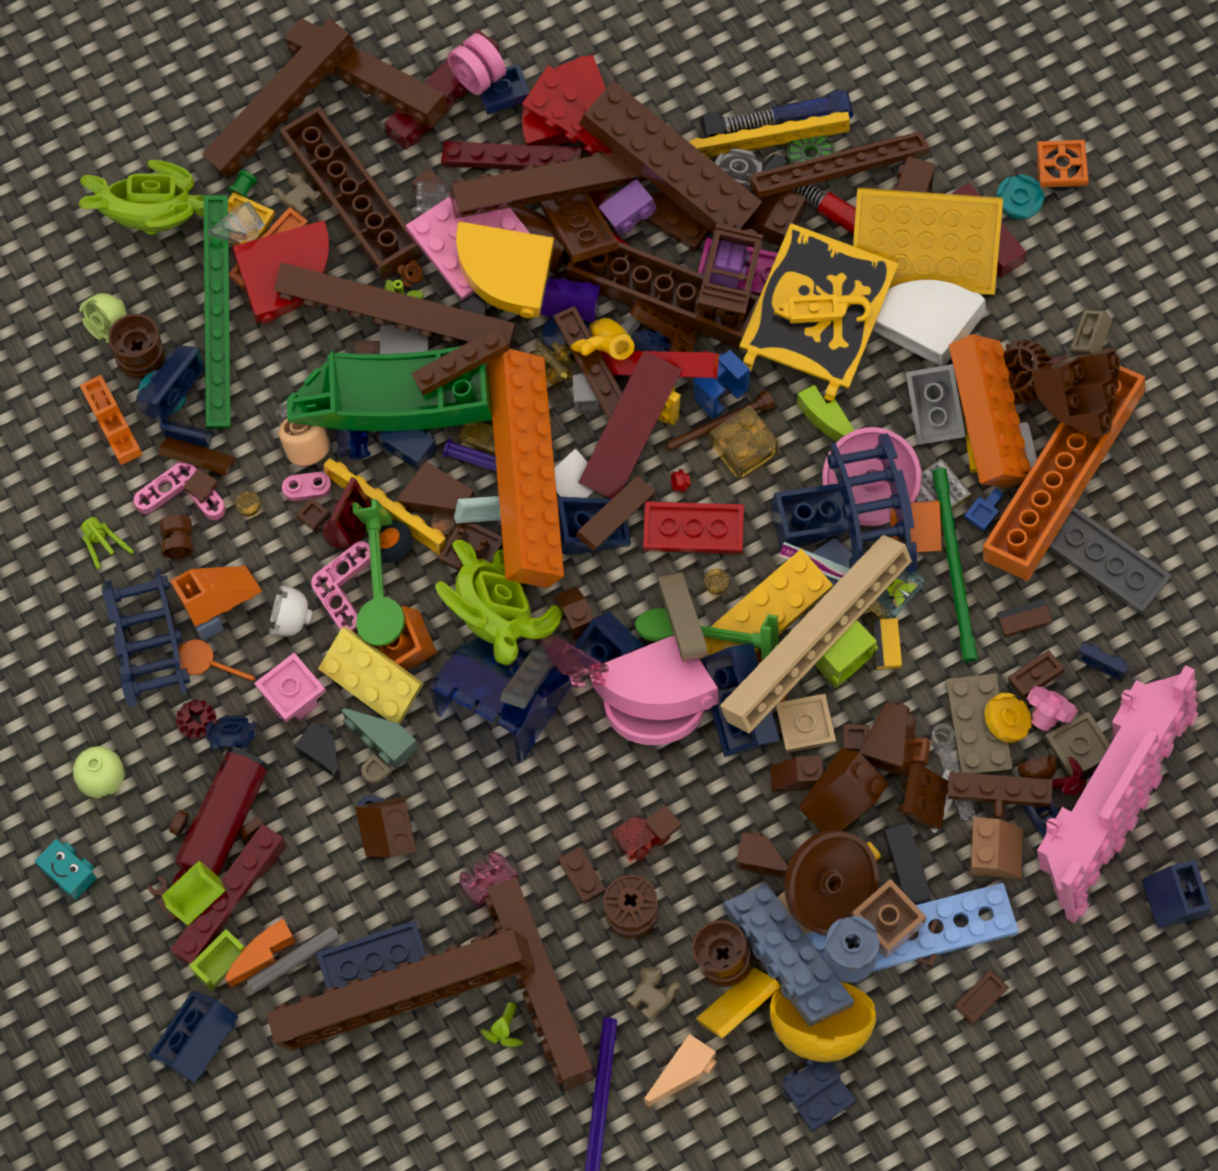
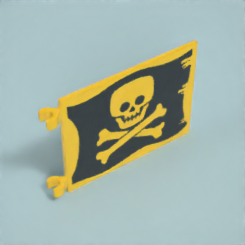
[739,223,899,402]

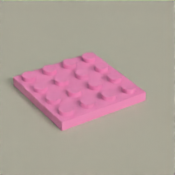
[406,196,530,301]

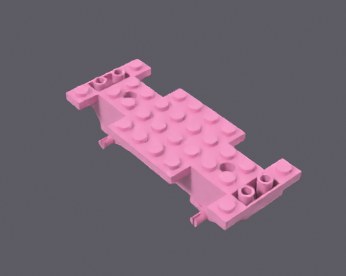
[1037,665,1198,923]

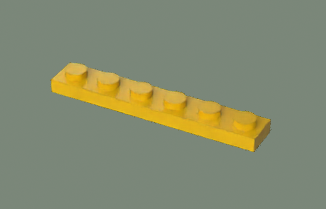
[323,458,446,555]

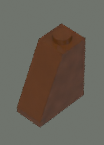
[397,461,475,518]
[859,701,916,778]

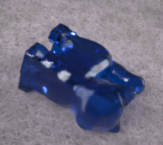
[336,429,371,460]

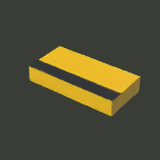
[872,618,902,670]

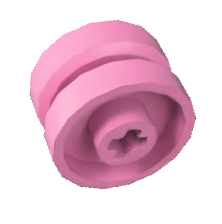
[447,33,506,95]

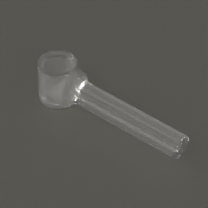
[929,723,976,822]

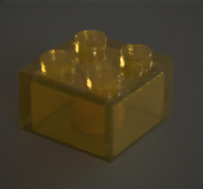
[710,405,779,480]

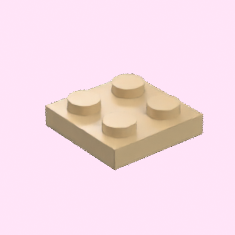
[775,694,836,753]

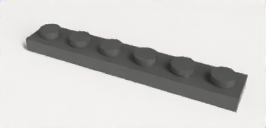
[500,632,569,709]

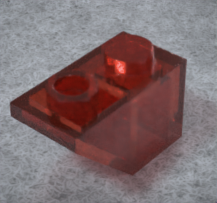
[611,817,670,862]

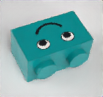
[35,839,97,900]

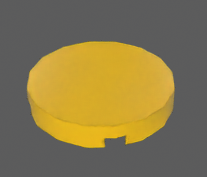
[984,693,1032,743]

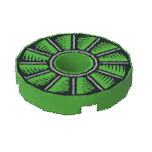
[787,135,834,164]

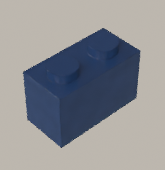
[378,430,437,470]

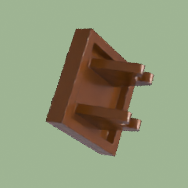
[438,522,503,571]
[897,763,948,830]

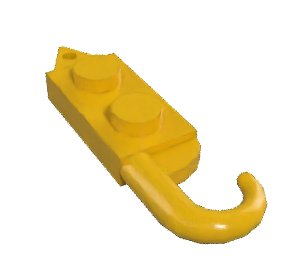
[774,294,872,324]

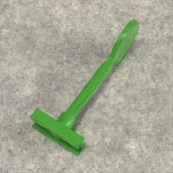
[352,499,405,646]
[635,608,779,661]

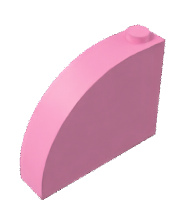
[590,635,719,720]

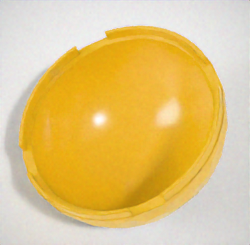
[770,981,876,1062]

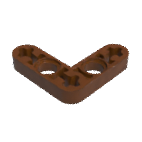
[629,301,696,352]

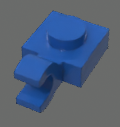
[964,488,1004,532]

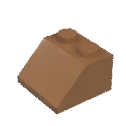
[969,817,1023,879]

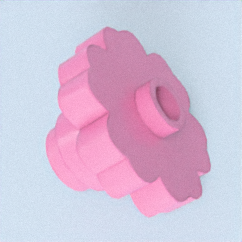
[1027,686,1078,731]

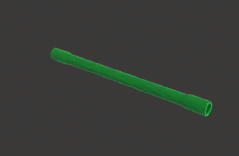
[932,468,978,662]

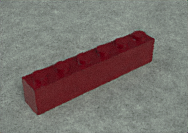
[384,29,499,150]

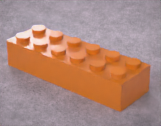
[949,334,1031,488]

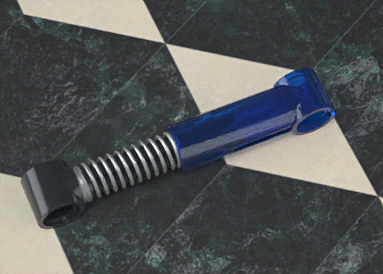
[700,90,854,139]

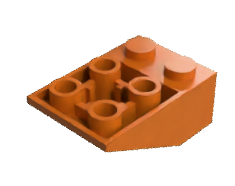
[170,566,262,627]

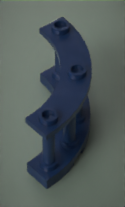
[827,433,917,573]
[102,568,190,707]

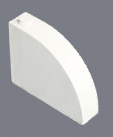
[872,280,986,366]

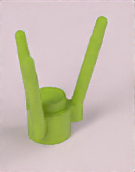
[80,517,134,569]

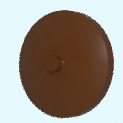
[784,830,879,935]

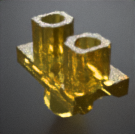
[532,340,573,385]

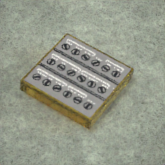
[915,458,972,519]

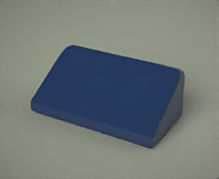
[159,421,214,448]

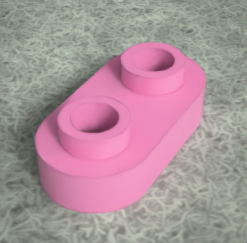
[282,472,332,501]

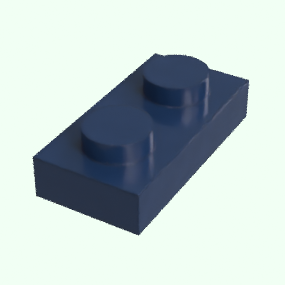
[1076,643,1129,682]

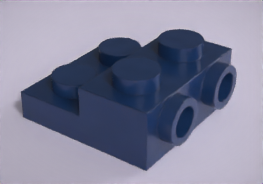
[480,63,529,115]
[782,1060,856,1132]

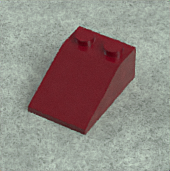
[322,477,372,551]

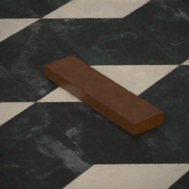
[575,475,656,551]

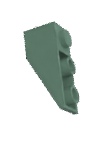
[342,708,418,769]

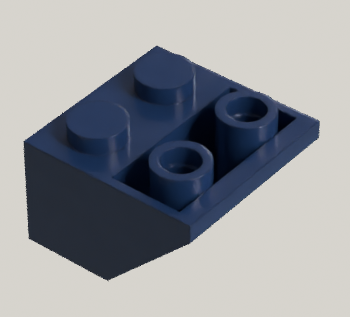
[1141,859,1212,929]

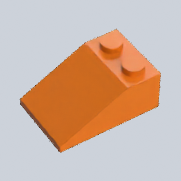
[358,606,437,670]

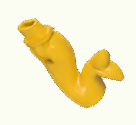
[571,318,634,360]

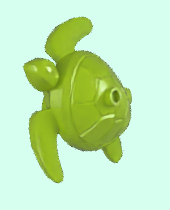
[79,160,204,235]
[435,540,562,666]

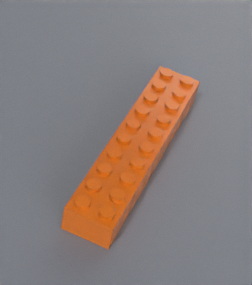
[488,349,564,588]
[983,366,1145,581]

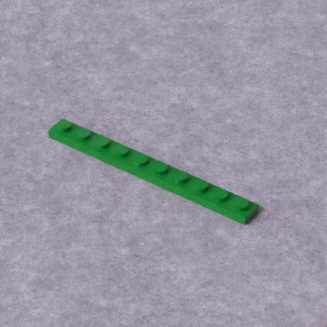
[204,195,231,429]

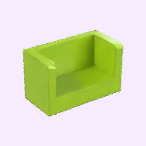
[162,861,225,926]
[189,929,245,991]

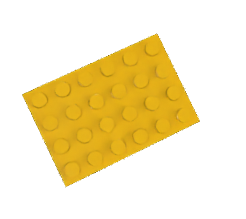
[853,188,1003,295]

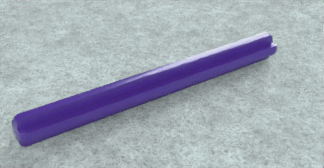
[585,1017,617,1171]

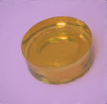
[235,491,261,517]
[704,568,729,595]

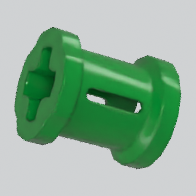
[228,170,257,198]

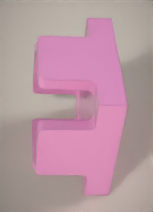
[254,653,326,723]

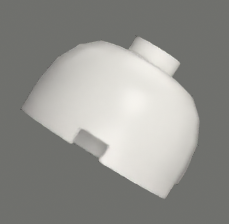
[269,585,312,637]

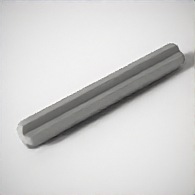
[246,927,340,992]

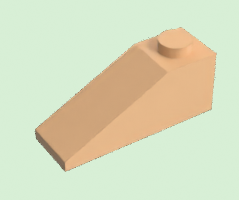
[644,1034,717,1107]

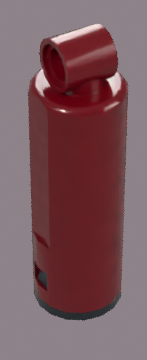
[171,748,270,886]

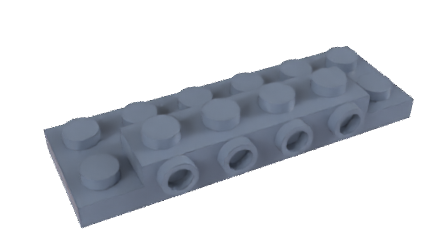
[723,883,854,1027]

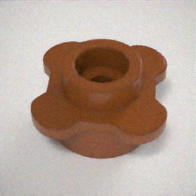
[397,260,423,287]

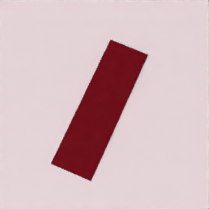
[578,351,682,499]

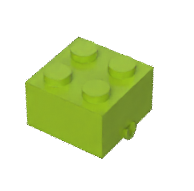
[816,620,878,688]

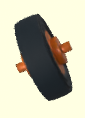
[379,520,413,563]

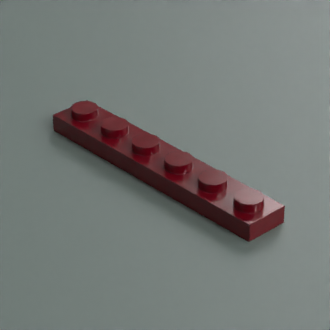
[441,141,583,170]

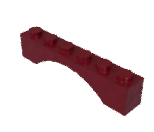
[170,824,287,966]

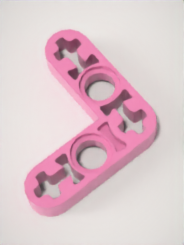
[134,462,225,520]
[311,541,371,633]

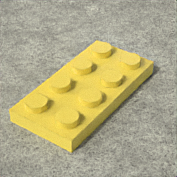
[318,627,424,724]

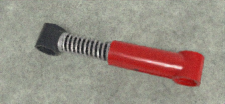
[762,154,856,235]

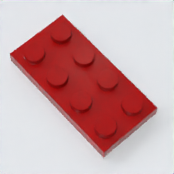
[643,502,744,554]

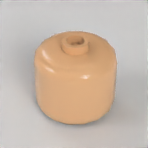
[278,419,331,466]

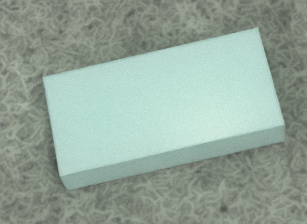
[454,496,501,523]

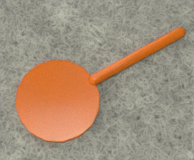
[180,639,255,681]

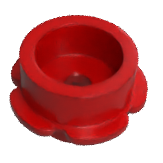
[671,469,690,493]

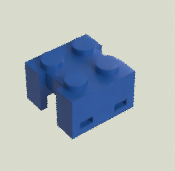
[694,350,750,420]

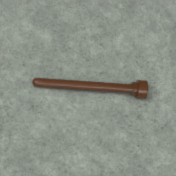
[665,390,775,451]

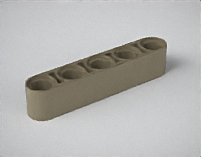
[657,572,708,662]

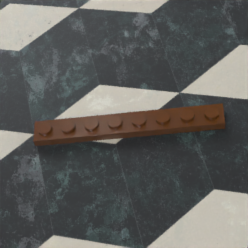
[748,131,930,198]

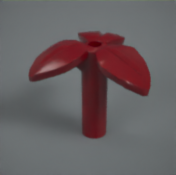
[1051,756,1087,796]

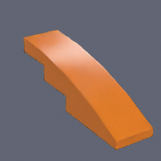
[79,375,143,465]

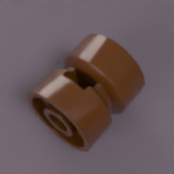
[159,515,194,559]

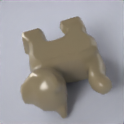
[272,172,323,219]
[626,967,680,1024]

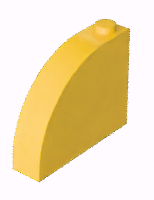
[456,221,554,319]

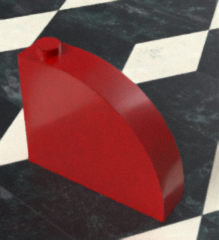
[522,55,606,146]
[232,220,329,324]

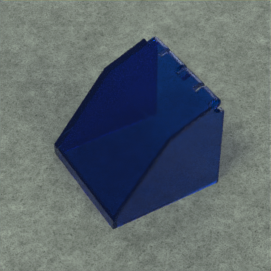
[429,637,574,763]

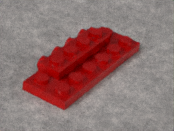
[522,65,641,183]

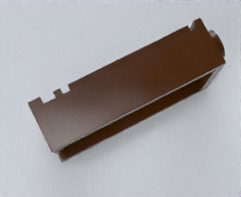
[696,224,763,323]

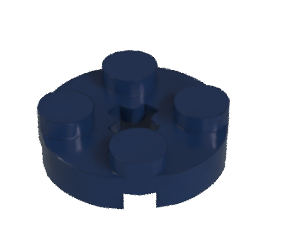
[205,716,257,749]

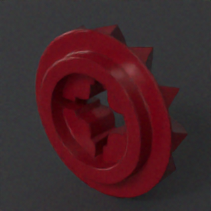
[176,699,216,738]

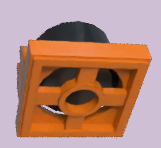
[1036,140,1089,191]

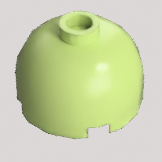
[79,293,127,342]
[73,746,125,798]

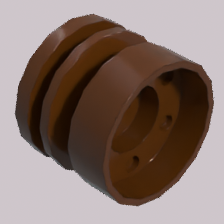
[108,314,165,378]
[603,875,659,939]
[692,920,753,987]

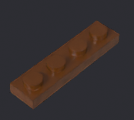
[411,327,510,396]

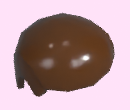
[1017,754,1056,779]

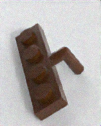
[947,772,1053,820]

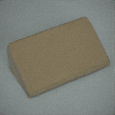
[1069,310,1112,355]

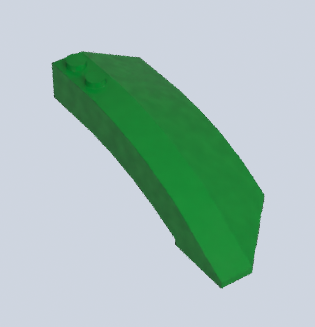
[287,346,492,431]

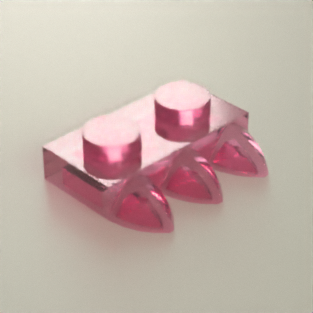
[459,852,519,907]

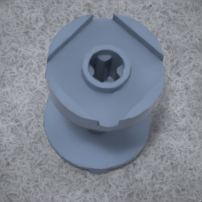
[824,916,879,984]

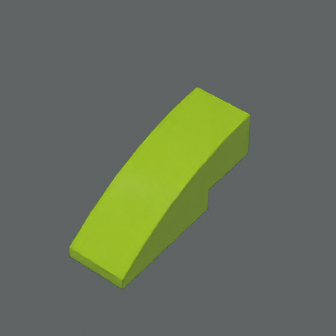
[797,385,855,442]

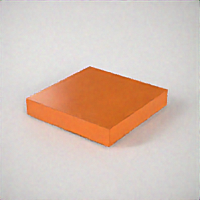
[889,500,942,552]

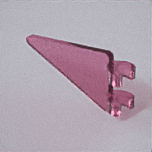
[538,634,609,688]

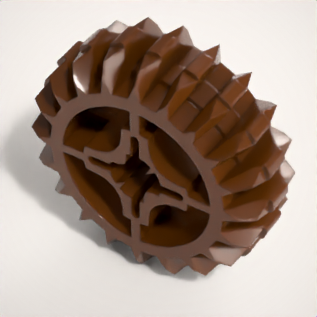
[1003,339,1052,405]

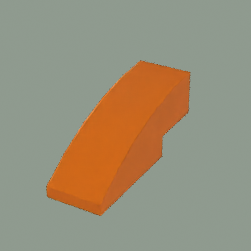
[225,919,296,988]

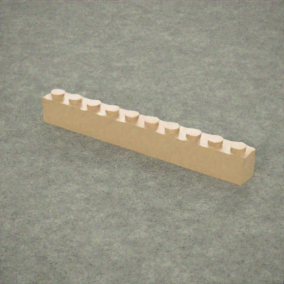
[720,535,912,733]

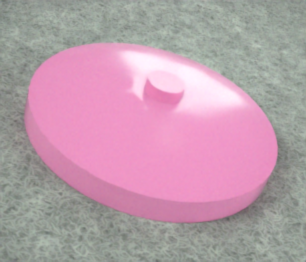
[822,427,922,527]
[604,701,705,745]

